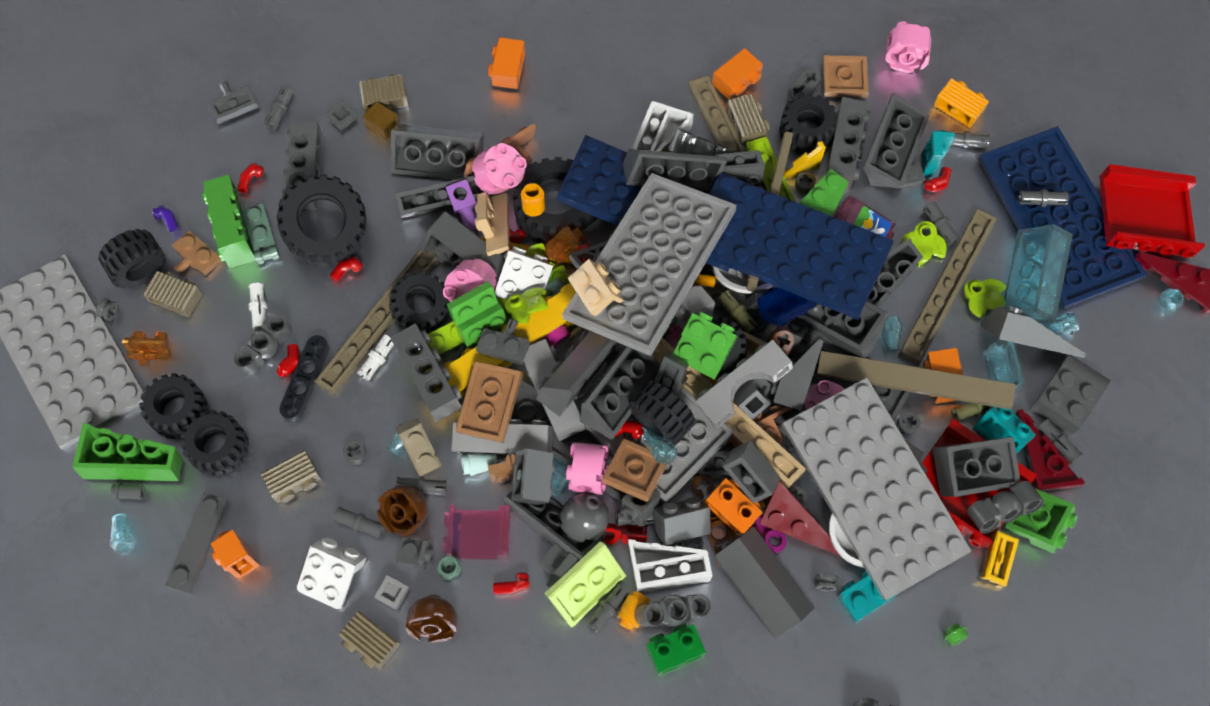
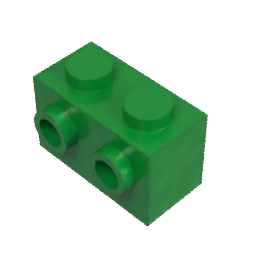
[646,623,706,676]

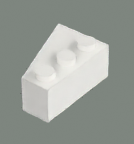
[632,101,694,152]
[628,539,712,594]

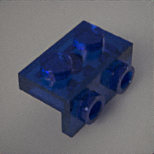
[757,287,816,327]

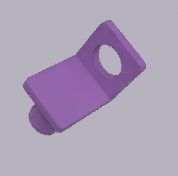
[446,180,478,231]

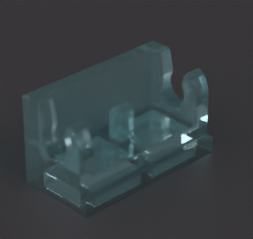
[983,341,1025,393]

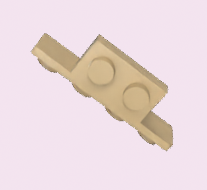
[475,192,509,256]

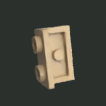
[568,259,624,316]

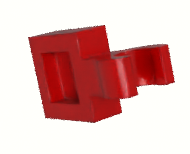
[604,523,648,544]

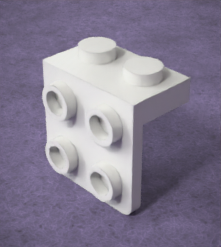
[495,246,553,299]
[297,538,367,609]

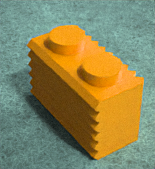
[934,78,989,128]

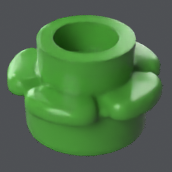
[945,623,969,646]

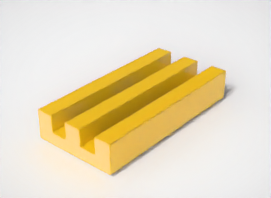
[980,530,1019,587]

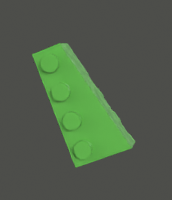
[799,169,849,216]
[202,174,256,268]
[72,423,183,481]

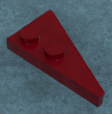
[1135,252,1210,313]
[1015,409,1085,492]
[760,480,840,556]

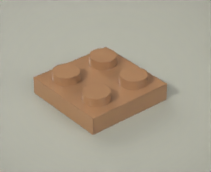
[822,55,868,98]
[602,439,669,502]

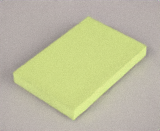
[545,541,626,627]

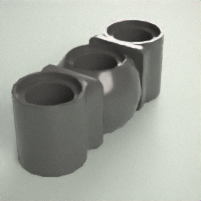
[667,128,734,156]
[234,313,292,376]
[967,481,1044,534]
[634,594,711,627]

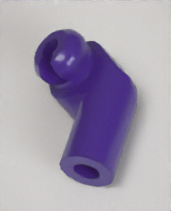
[152,205,180,233]

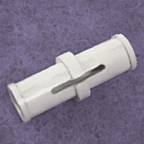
[248,282,267,331]
[357,334,394,381]

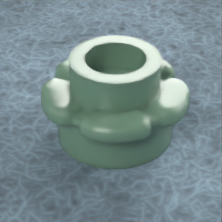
[437,556,461,580]

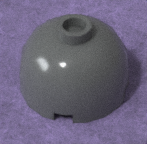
[558,493,610,542]

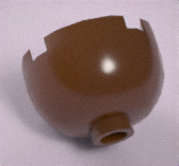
[377,485,428,537]
[405,595,457,643]

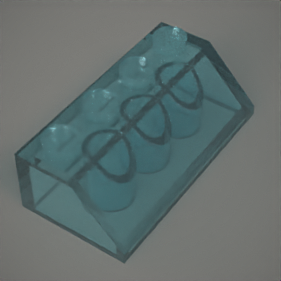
[1004,224,1073,323]

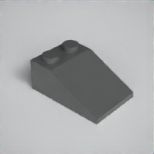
[771,336,824,411]
[933,437,1020,497]

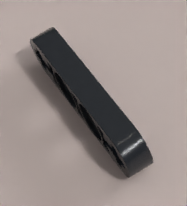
[279,335,329,422]

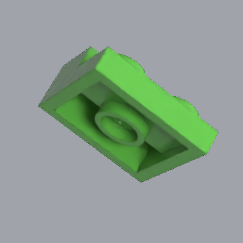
[447,281,508,347]
[672,311,738,380]
[1006,489,1078,554]

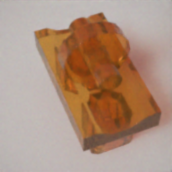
[545,226,585,265]
[122,331,172,367]

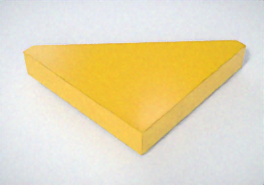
[784,141,826,180]

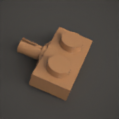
[172,231,222,276]
[488,454,515,483]

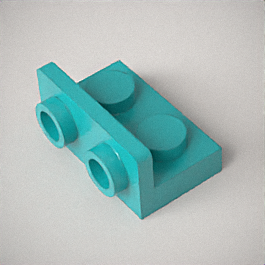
[921,130,955,177]
[973,407,1036,454]
[837,571,897,623]

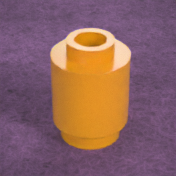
[521,183,545,217]
[617,591,650,631]

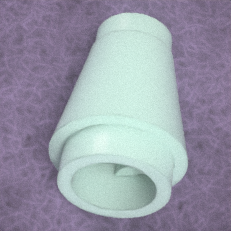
[461,452,497,476]

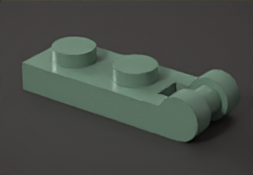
[241,203,280,265]

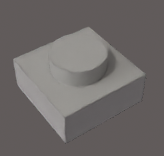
[374,575,410,610]

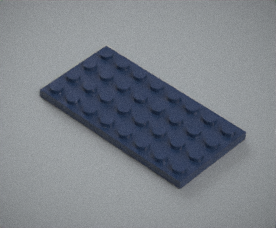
[978,126,1147,309]
[556,135,729,272]
[708,173,894,320]

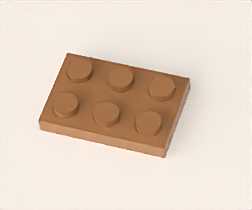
[455,361,523,444]

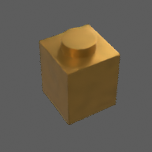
[363,101,400,141]

